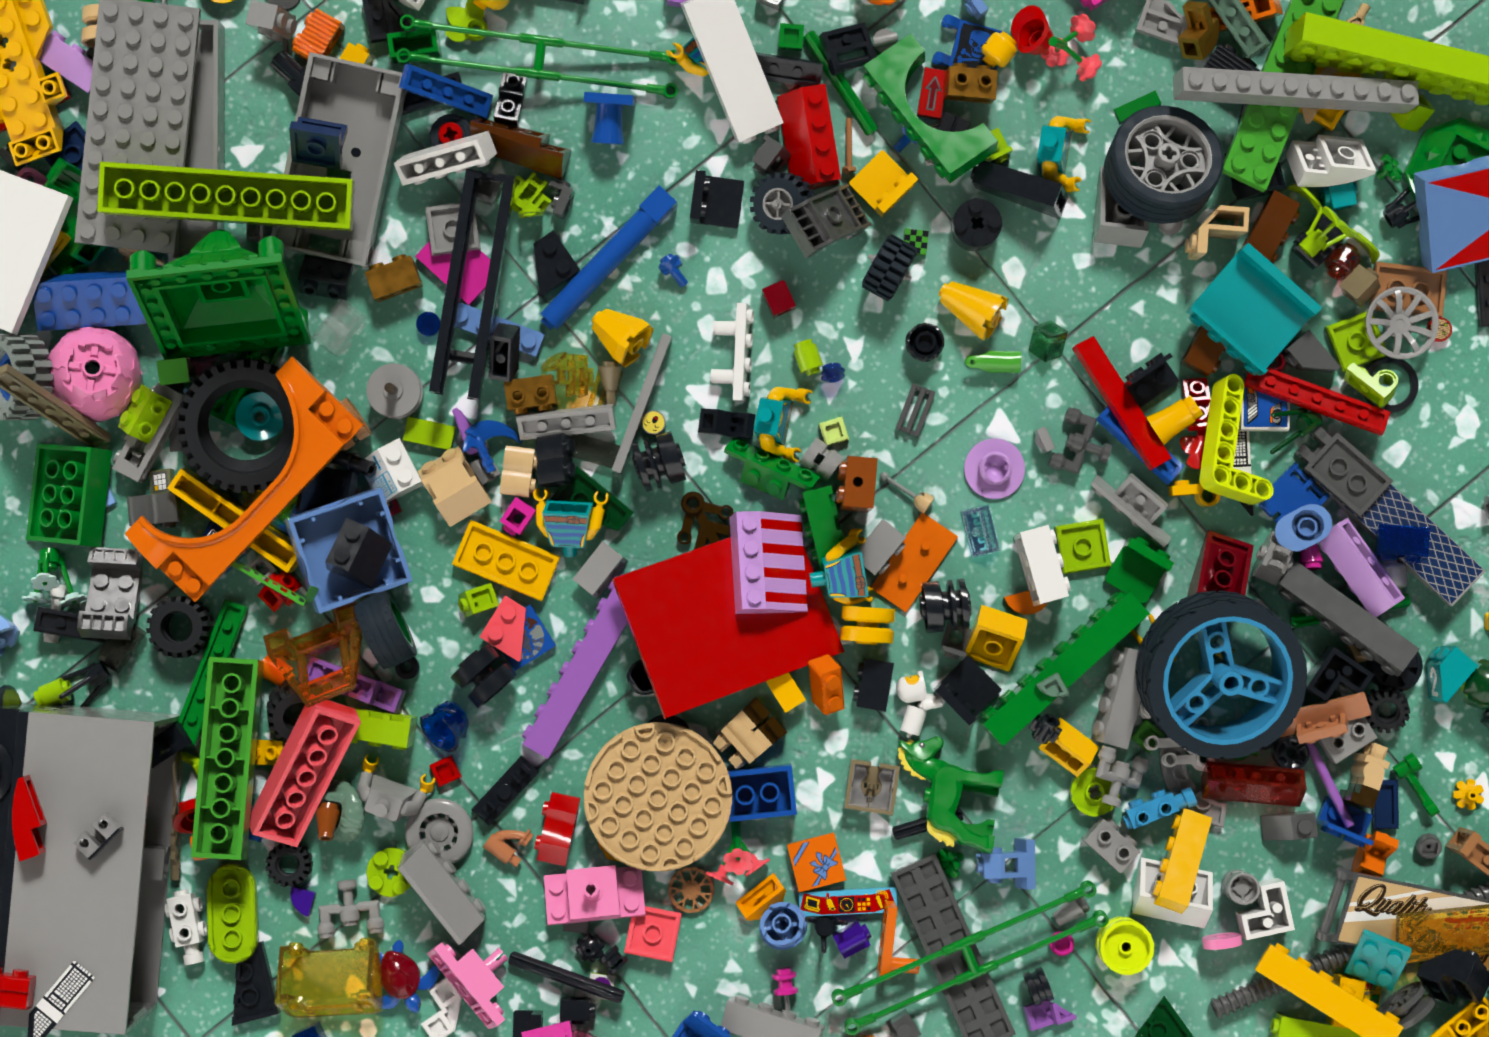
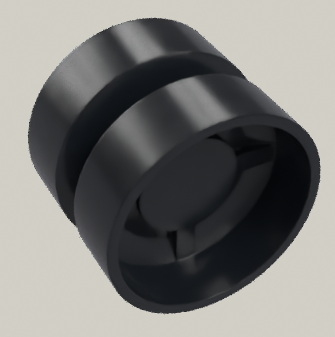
[450,644,517,709]

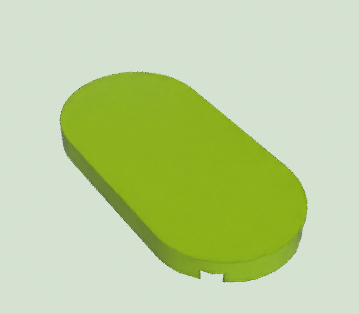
[206,864,259,964]

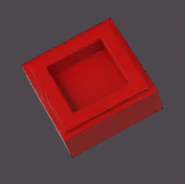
[429,755,462,788]

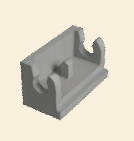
[572,541,628,599]

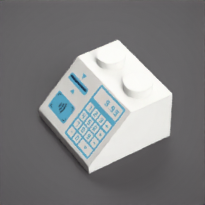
[365,438,424,503]

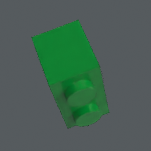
[387,29,442,64]

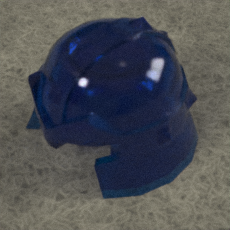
[420,701,469,752]

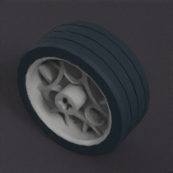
[1104,105,1224,224]

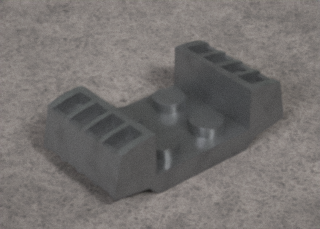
[780,184,872,259]
[77,547,144,640]

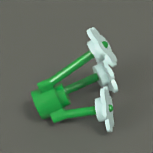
[21,548,87,607]

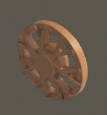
[668,866,714,913]

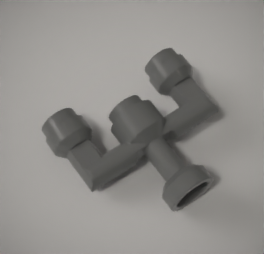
[1048,407,1112,475]

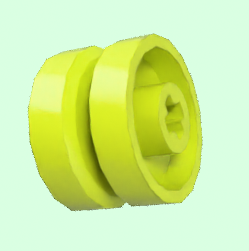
[1095,916,1154,975]

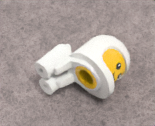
[896,670,943,710]

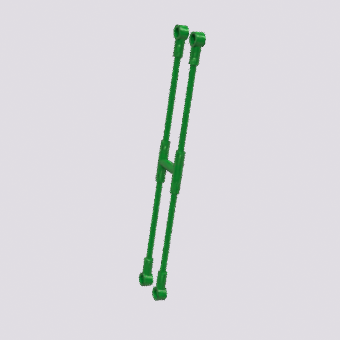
[396,14,679,99]
[831,880,1109,1036]

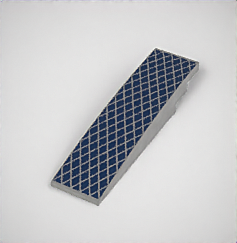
[1303,470,1486,607]

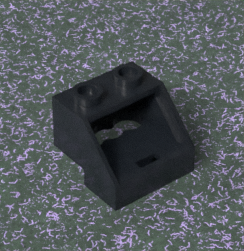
[1417,949,1489,1005]

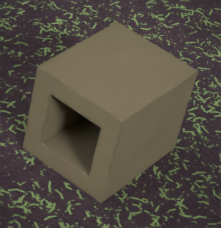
[1339,264,1381,308]

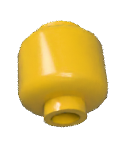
[981,31,1017,68]

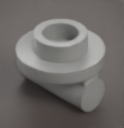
[872,29,898,53]

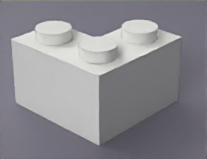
[1235,878,1295,940]

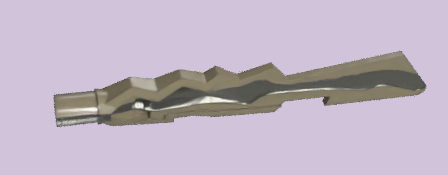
[170,750,182,881]

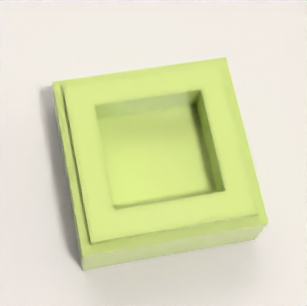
[819,417,849,446]

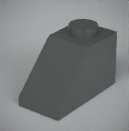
[1282,330,1341,373]
[1260,810,1318,840]

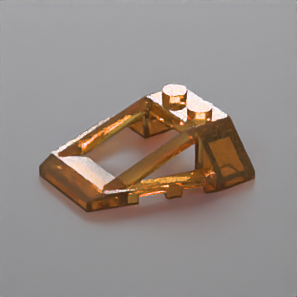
[263,601,362,708]

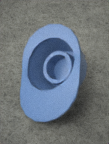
[1275,504,1332,552]

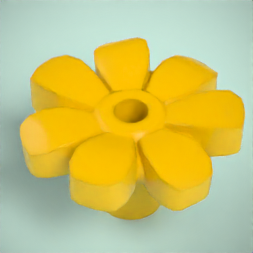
[1452,779,1484,810]

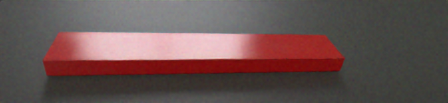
[1072,336,1172,471]
[1244,367,1391,436]

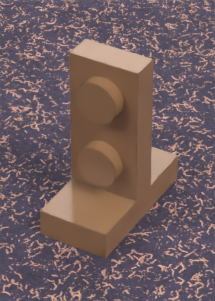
[1445,827,1489,877]

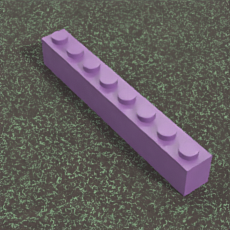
[522,574,628,759]

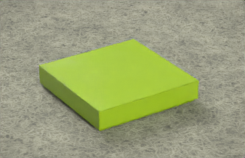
[1324,311,1387,372]
[1054,518,1111,574]

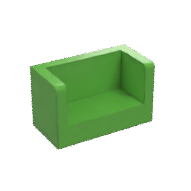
[156,358,197,385]

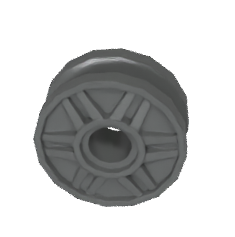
[1379,981,1436,1031]

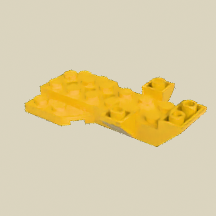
[0,0,68,166]

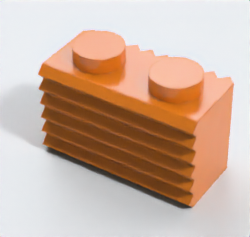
[292,8,345,61]
[808,655,845,715]

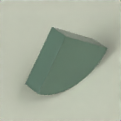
[1035,672,1070,697]

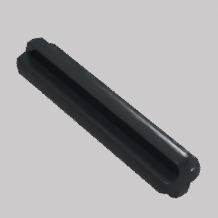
[892,808,964,840]

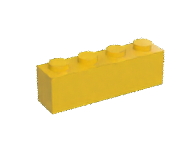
[1152,808,1212,914]

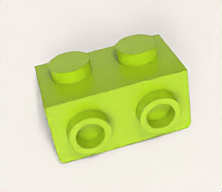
[118,384,172,444]

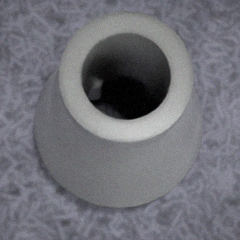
[1052,897,1091,926]

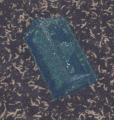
[960,504,1000,558]

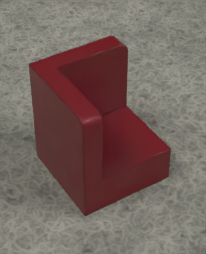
[762,280,796,319]

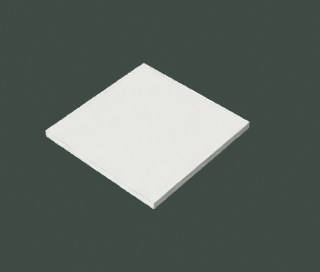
[0,170,73,335]

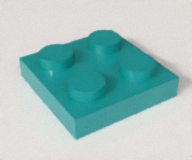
[1345,929,1412,992]

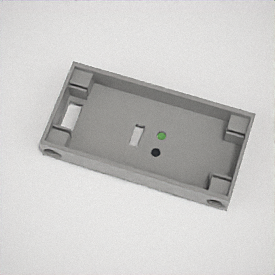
[271,52,407,267]

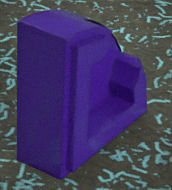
[290,886,316,917]

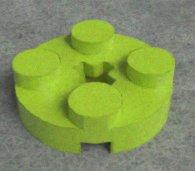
[1070,767,1120,817]
[366,847,411,897]

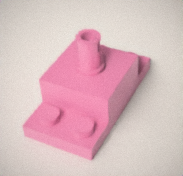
[544,865,646,926]
[426,942,508,1029]

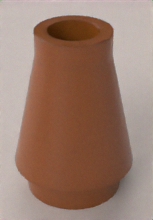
[316,802,341,841]

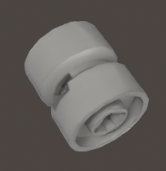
[799,437,844,482]
[1221,869,1260,905]

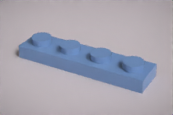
[455,302,545,358]

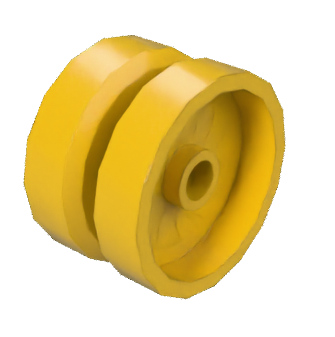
[840,606,896,645]

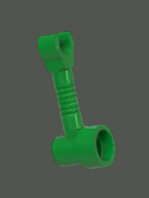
[1392,752,1440,817]

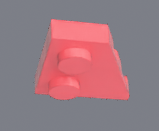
[479,596,527,662]

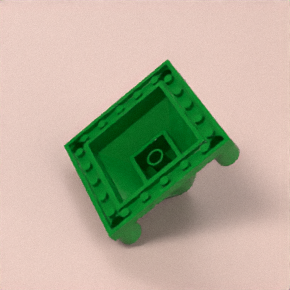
[126,229,311,360]

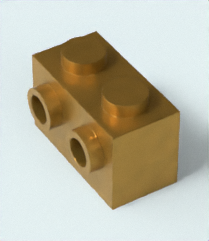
[943,63,998,104]
[364,254,423,302]
[504,374,558,415]

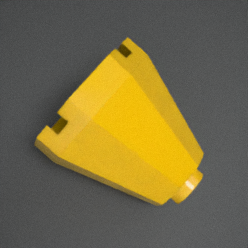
[592,309,654,368]

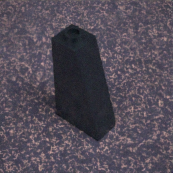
[971,160,1068,219]

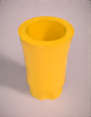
[1146,395,1203,445]

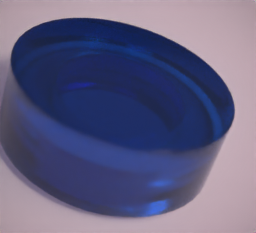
[416,312,441,337]

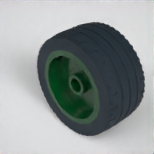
[354,590,417,669]

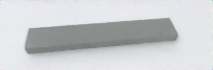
[612,333,672,475]

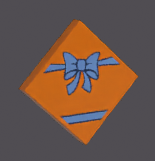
[787,832,846,892]

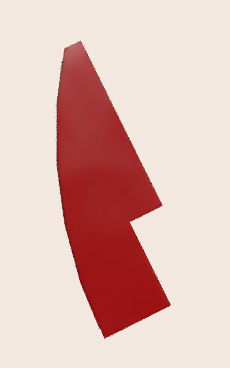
[12,775,47,862]

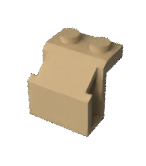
[1185,205,1250,260]
[418,446,492,527]

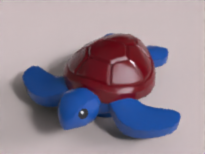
[372,940,439,1013]

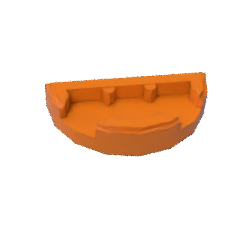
[1003,590,1048,615]

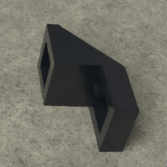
[698,408,756,439]

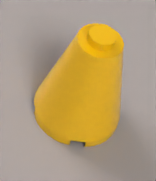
[938,281,1009,341]

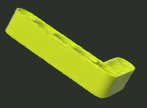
[1199,374,1273,505]

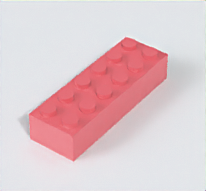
[250,694,361,847]

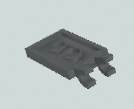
[1294,426,1393,517]

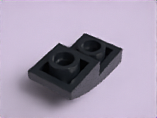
[493,73,528,126]

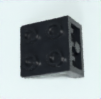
[690,170,744,229]
[1124,353,1180,408]
[296,467,359,512]
[934,656,1002,726]

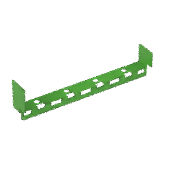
[231,560,319,606]

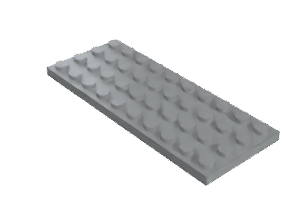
[74,0,201,255]

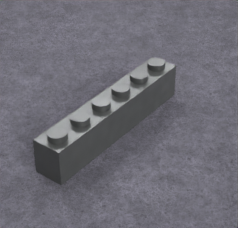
[1276,561,1419,677]

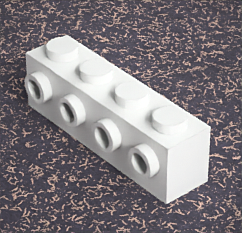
[394,131,497,186]

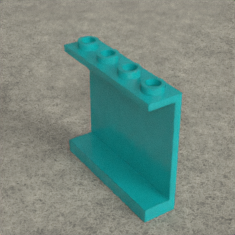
[1186,243,1323,376]

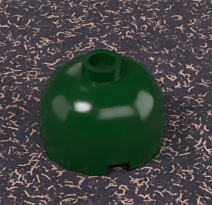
[1463,659,1489,710]

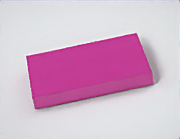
[415,241,490,306]

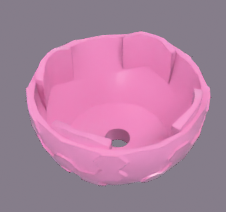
[47,327,143,423]

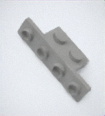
[1091,473,1171,547]

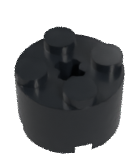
[951,198,1002,251]

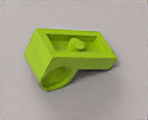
[1344,362,1398,408]

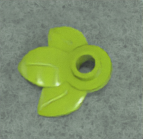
[445,0,488,42]

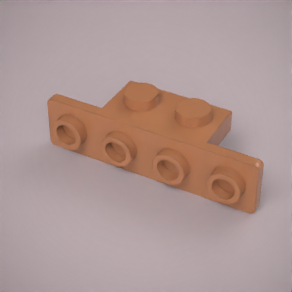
[1279,692,1371,744]

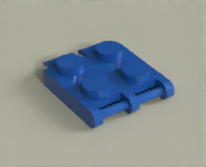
[1258,462,1330,524]

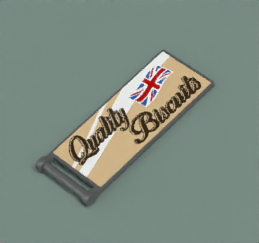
[1315,867,1489,972]

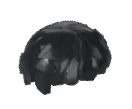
[905,323,944,362]

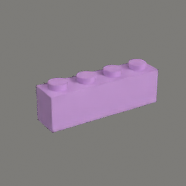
[39,30,93,94]
[1319,518,1405,617]

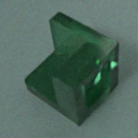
[1029,320,1068,362]

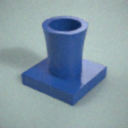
[584,92,636,145]

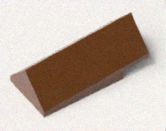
[470,118,571,180]

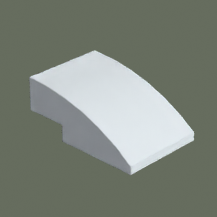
[1285,135,1376,187]

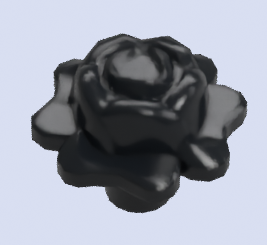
[576,933,605,963]

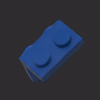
[672,1010,731,1037]

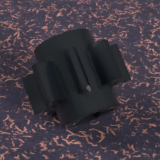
[1029,713,1062,744]

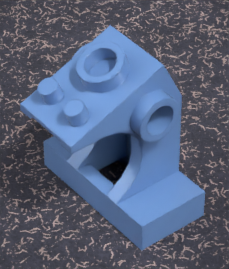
[976,838,1036,890]

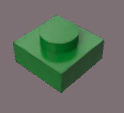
[778,23,804,51]

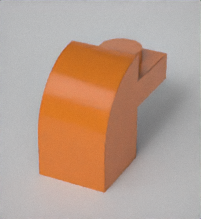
[1351,831,1399,877]

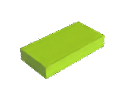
[403,417,456,450]

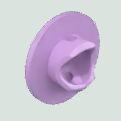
[964,438,1025,499]

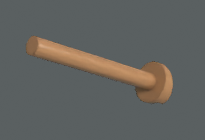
[842,118,856,174]

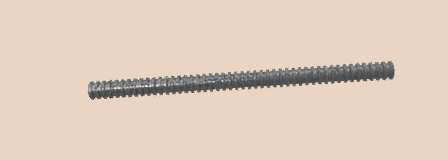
[1210,881,1489,1019]

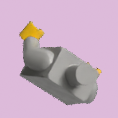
[356,754,435,822]

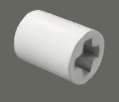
[900,704,928,738]

